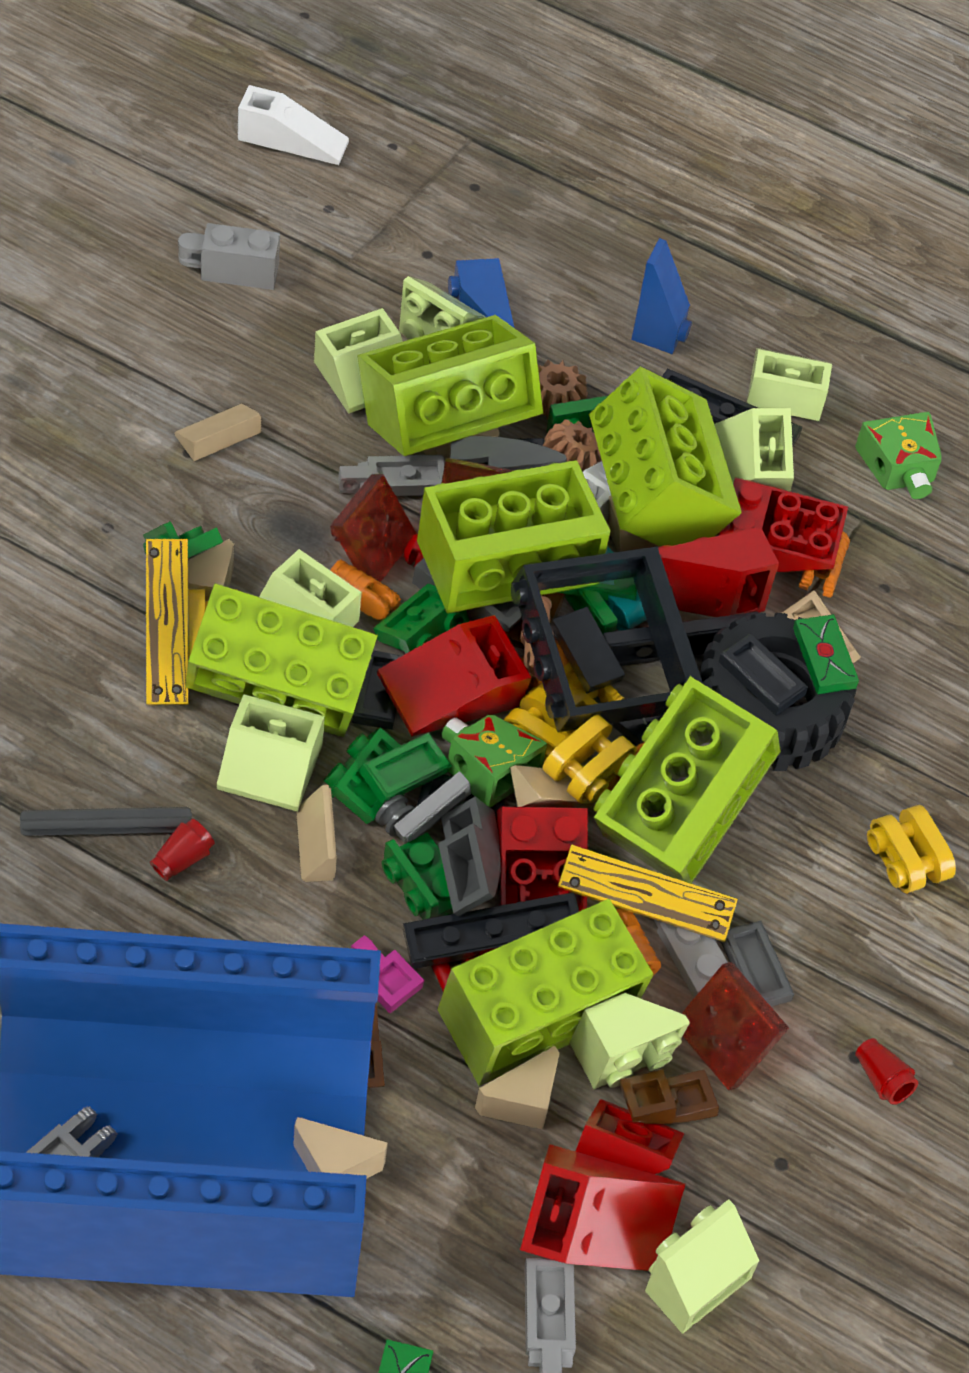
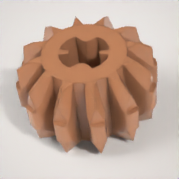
[535,359,588,420]
[543,420,602,472]

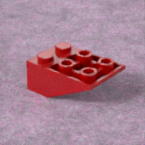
[719,477,848,572]
[658,527,779,617]
[377,615,532,737]
[497,807,588,912]
[520,1144,686,1271]

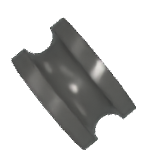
[375,794,415,837]

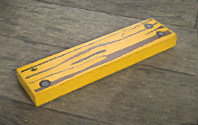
[146,539,188,705]
[557,845,738,942]

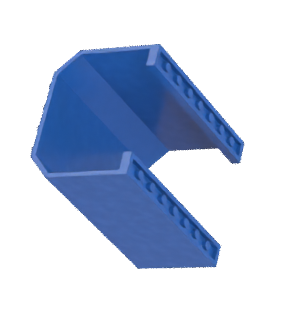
[0,923,381,1297]

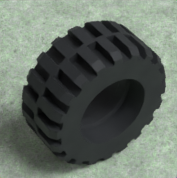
[699,612,857,771]

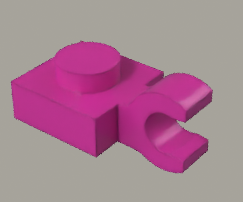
[351,935,424,1014]

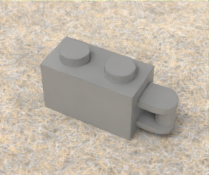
[178,223,280,290]

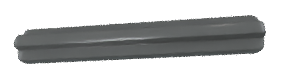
[20,807,192,836]

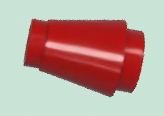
[150,818,215,881]
[855,1038,918,1105]

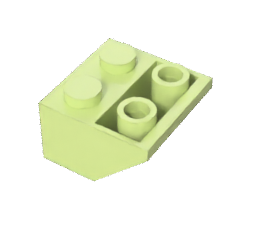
[399,276,485,340]
[314,308,403,414]
[747,348,832,421]
[714,408,794,492]
[259,549,361,627]
[217,694,325,812]
[570,993,690,1089]
[645,1199,759,1334]

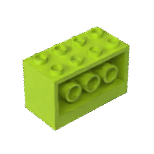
[357,315,543,456]
[589,366,742,547]
[417,460,611,613]
[185,583,378,737]
[594,676,781,884]
[437,899,654,1086]

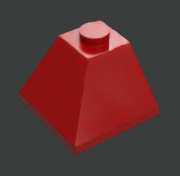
[575,1099,684,1174]

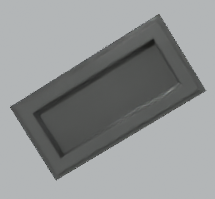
[721,921,794,1012]

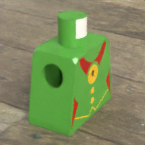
[855,412,941,499]
[442,715,547,807]

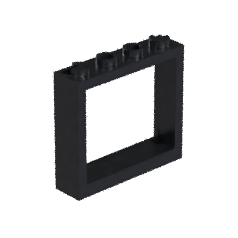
[511,547,703,732]

